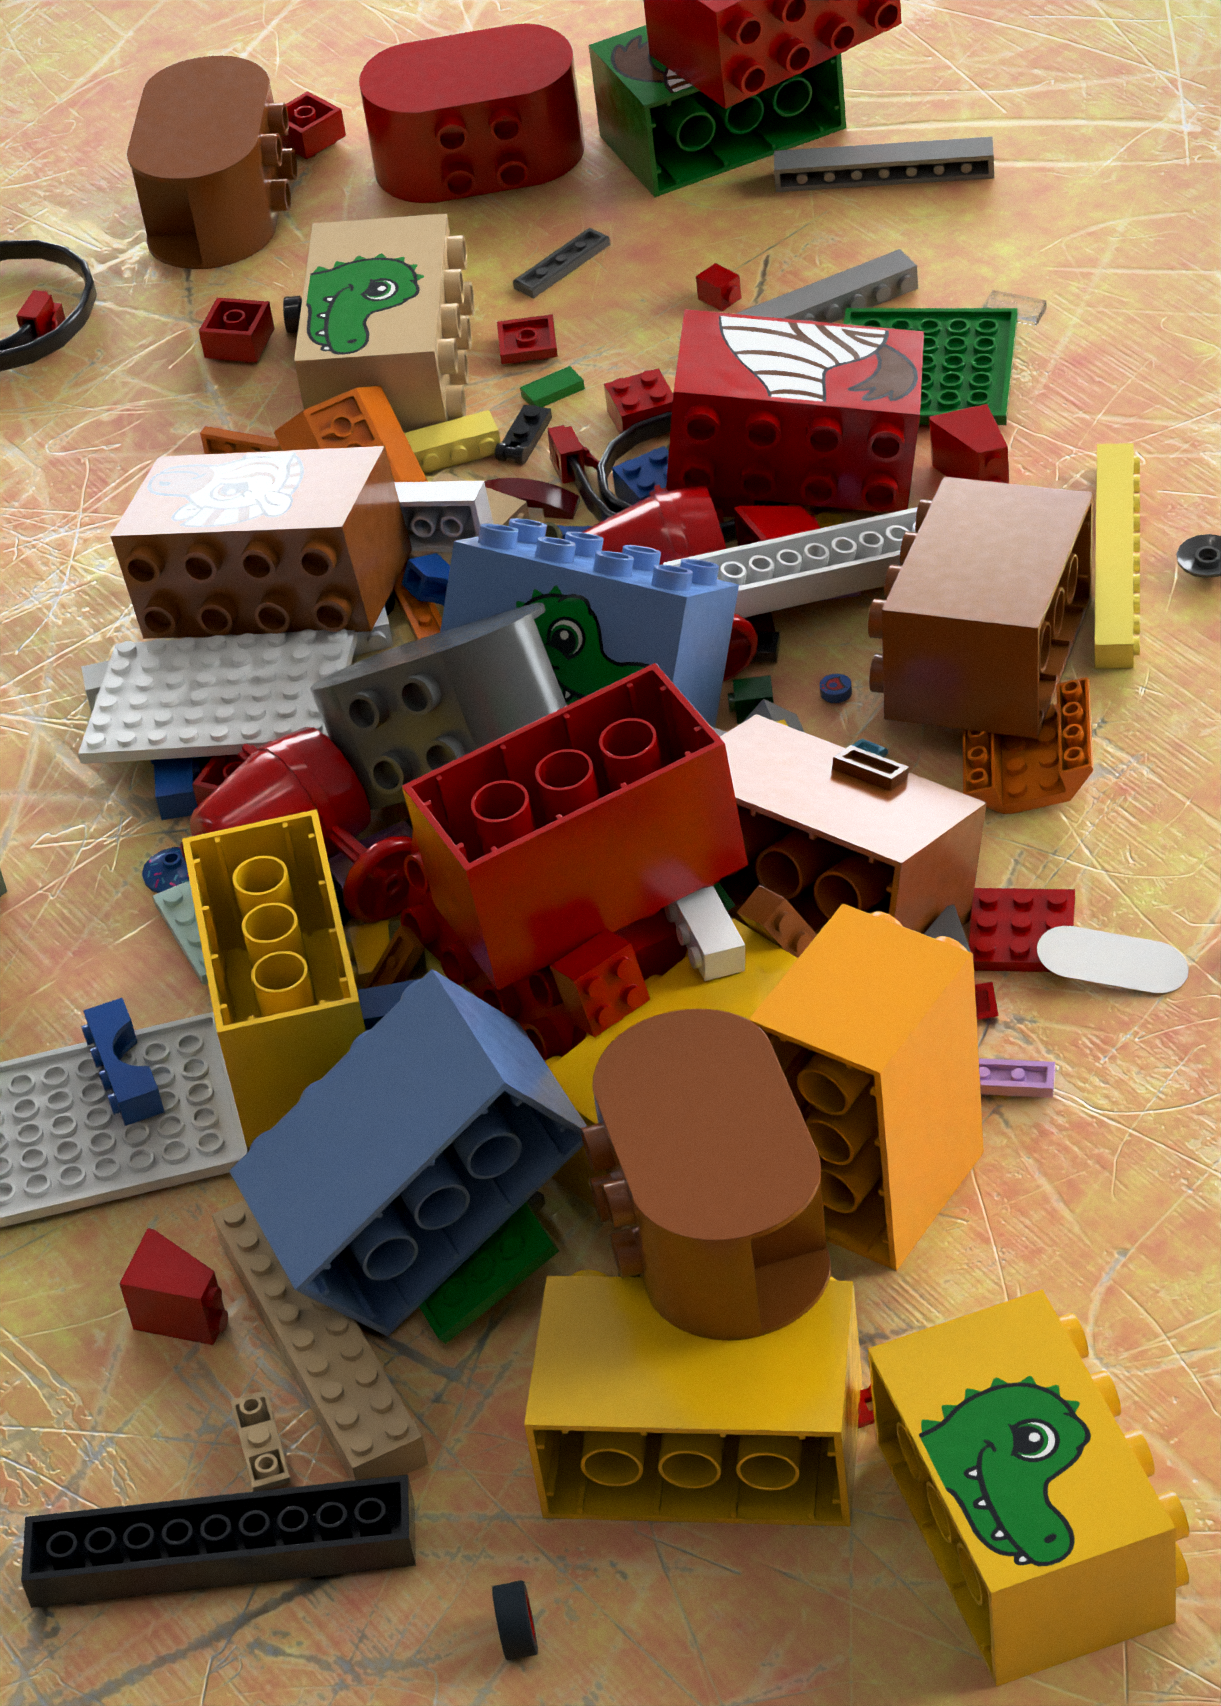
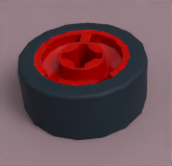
[492,1580,538,1660]

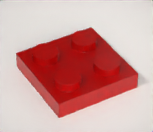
[497,314,558,364]

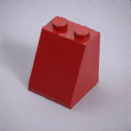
[929,404,1009,484]
[734,506,821,546]
[119,1228,228,1345]

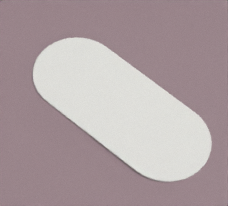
[1037,926,1189,993]

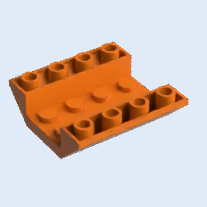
[274,386,428,482]
[963,677,1093,814]

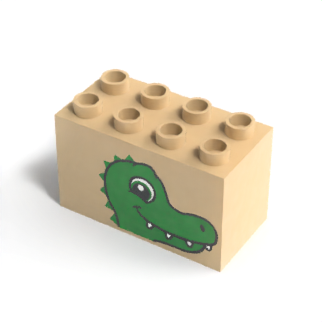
[294,213,474,433]

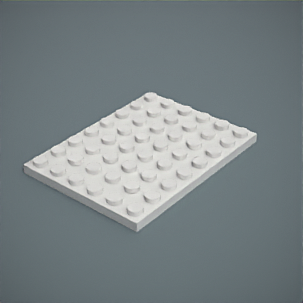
[78,629,358,764]
[0,1012,248,1228]

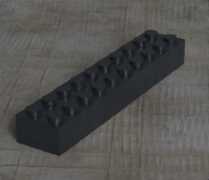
[21,1475,416,1608]

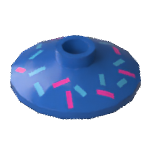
[142,847,189,893]

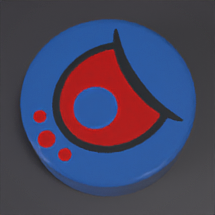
[820,674,852,703]

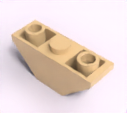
[230,1390,291,1492]

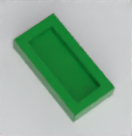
[520,366,585,407]

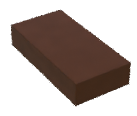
[832,745,909,791]

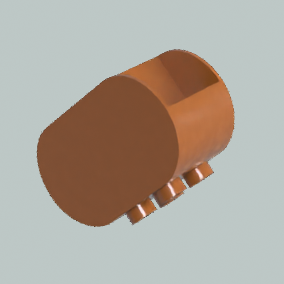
[127,55,297,269]
[581,1009,831,1340]

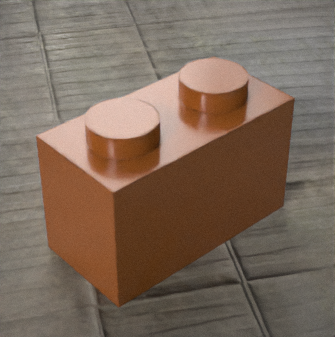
[737,885,817,958]

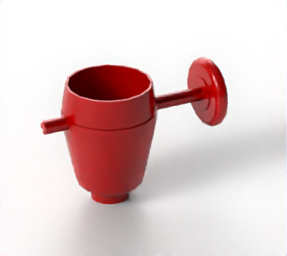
[583,485,758,681]
[180,727,412,924]

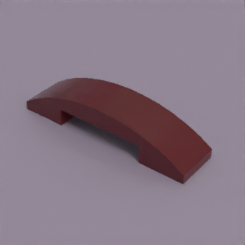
[484,478,580,520]

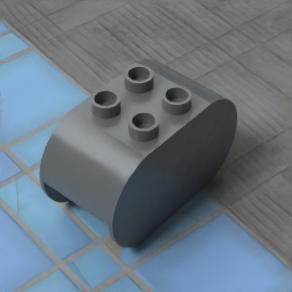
[310,603,567,810]

